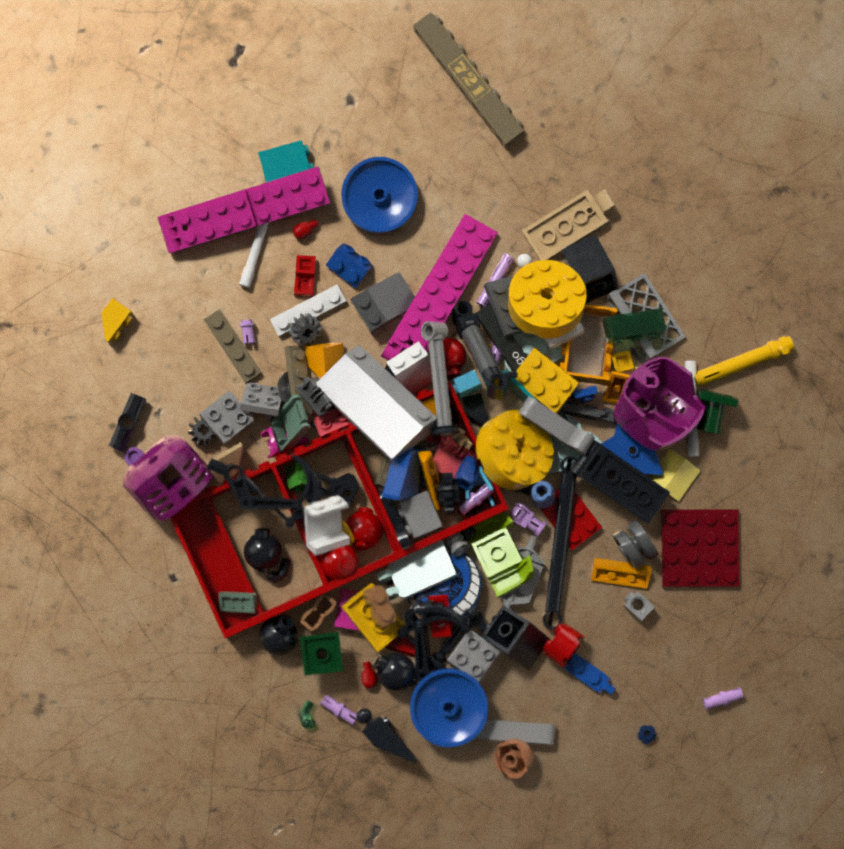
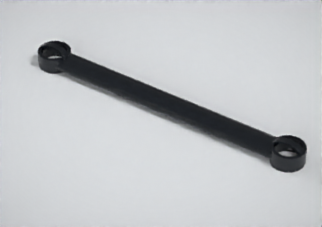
[542,456,577,629]

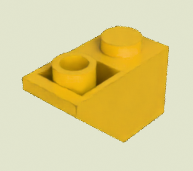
[101,298,133,344]

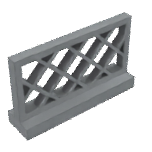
[605,273,686,362]

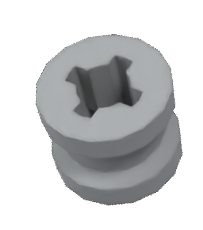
[445,533,469,557]

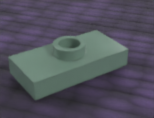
[219,591,258,614]

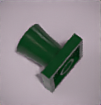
[696,388,739,434]
[300,632,344,676]

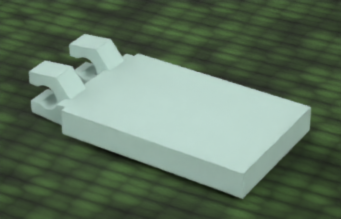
[376,540,458,601]

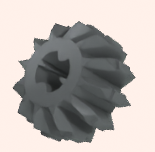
[289,313,322,346]
[188,417,218,447]

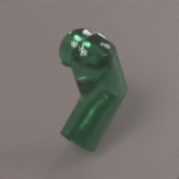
[298,699,315,729]

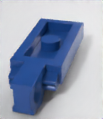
[564,653,616,695]

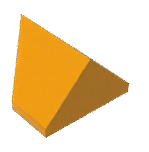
[305,342,344,379]
[602,371,630,404]

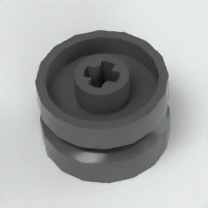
[612,520,659,570]

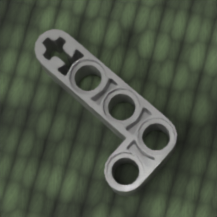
[518,396,595,454]

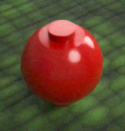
[429,336,467,380]
[346,507,383,551]
[319,545,358,580]

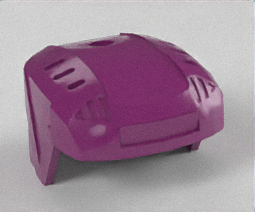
[613,357,705,451]
[123,435,213,521]

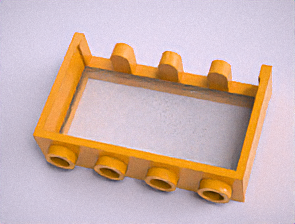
[560,304,617,386]

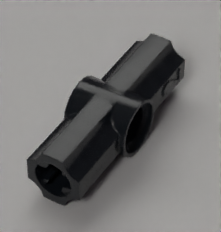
[108,393,147,452]

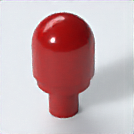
[293,219,318,239]
[361,661,377,689]

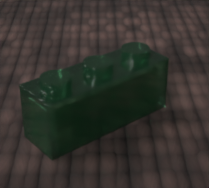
[602,308,666,345]

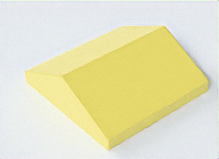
[649,449,700,502]

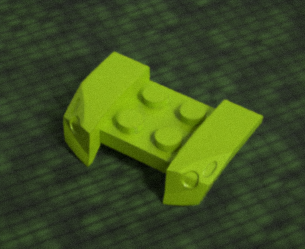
[470,511,533,598]

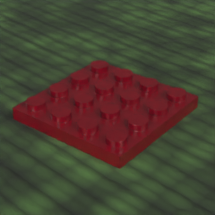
[661,509,739,587]

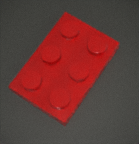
[539,487,602,551]

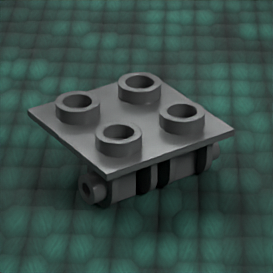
[295,376,336,416]

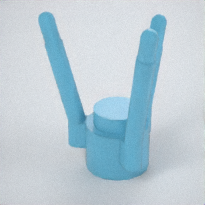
[465,466,495,507]

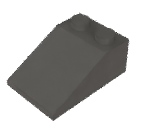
[350,272,415,334]

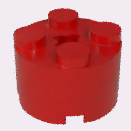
[543,623,585,668]

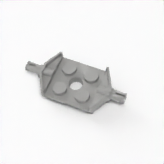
[501,535,545,609]

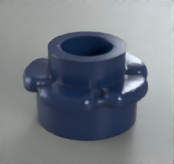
[637,725,656,744]

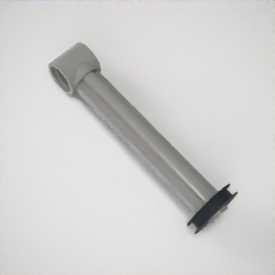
[421,321,460,436]

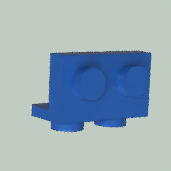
[326,243,373,288]
[569,386,598,404]

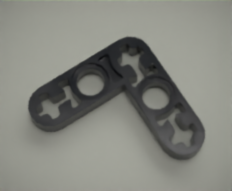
[378,489,412,550]

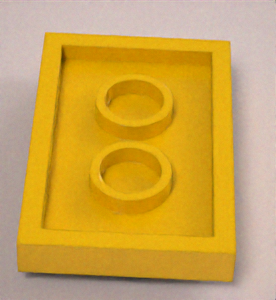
[516,348,580,414]
[341,582,405,652]

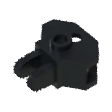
[318,473,358,512]

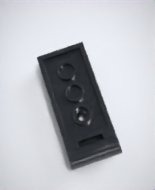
[570,440,670,524]

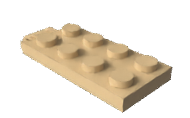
[521,189,616,260]

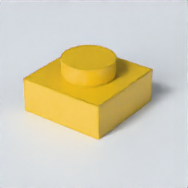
[611,350,634,372]

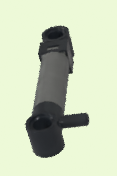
[452,301,518,400]

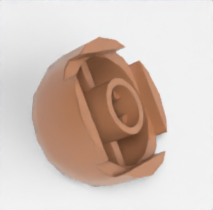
[494,739,534,779]

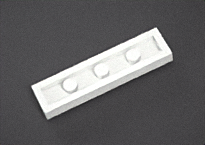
[270,284,346,337]

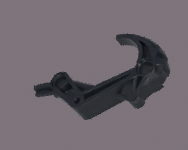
[207,454,324,528]
[397,600,471,682]

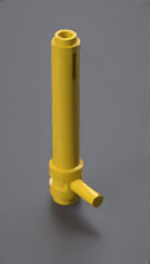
[694,336,795,386]

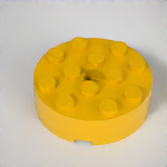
[508,260,586,339]
[476,410,554,490]

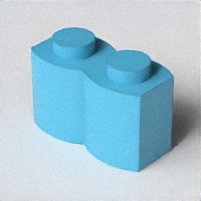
[452,370,482,399]

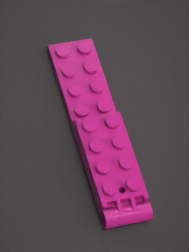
[157,166,330,253]
[381,214,498,361]

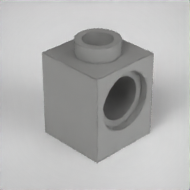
[623,591,654,621]

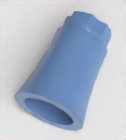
[530,481,557,508]

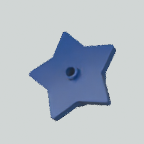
[601,423,663,475]

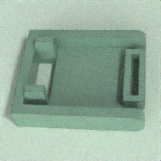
[271,394,310,453]

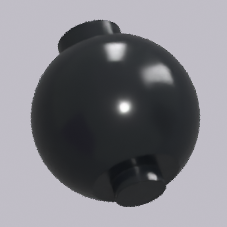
[244,528,282,572]
[259,616,298,655]
[373,652,416,691]

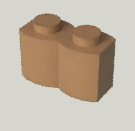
[363,585,396,627]
[301,593,337,632]

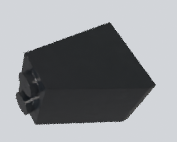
[561,235,619,304]
[481,605,550,671]

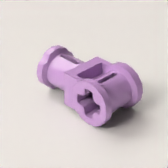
[509,501,547,537]

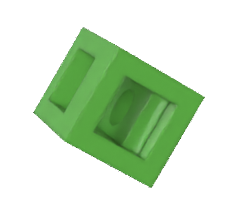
[285,461,307,492]

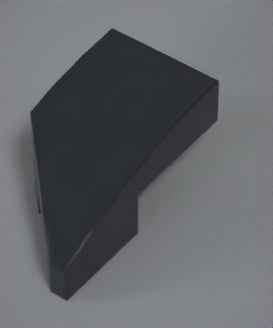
[462,393,488,426]

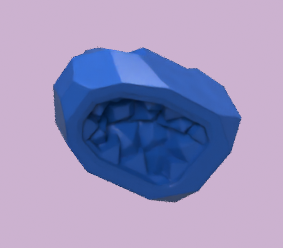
[454,455,480,490]

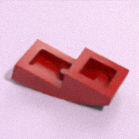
[294,255,316,297]
[428,595,452,638]

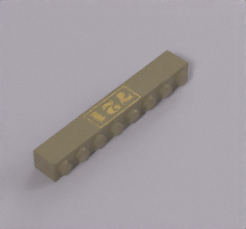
[413,12,524,148]

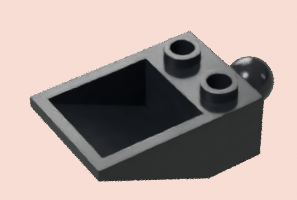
[356,708,418,763]

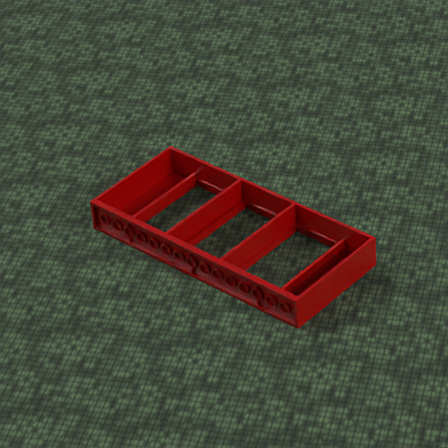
[167,382,508,639]

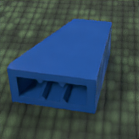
[382,446,421,500]

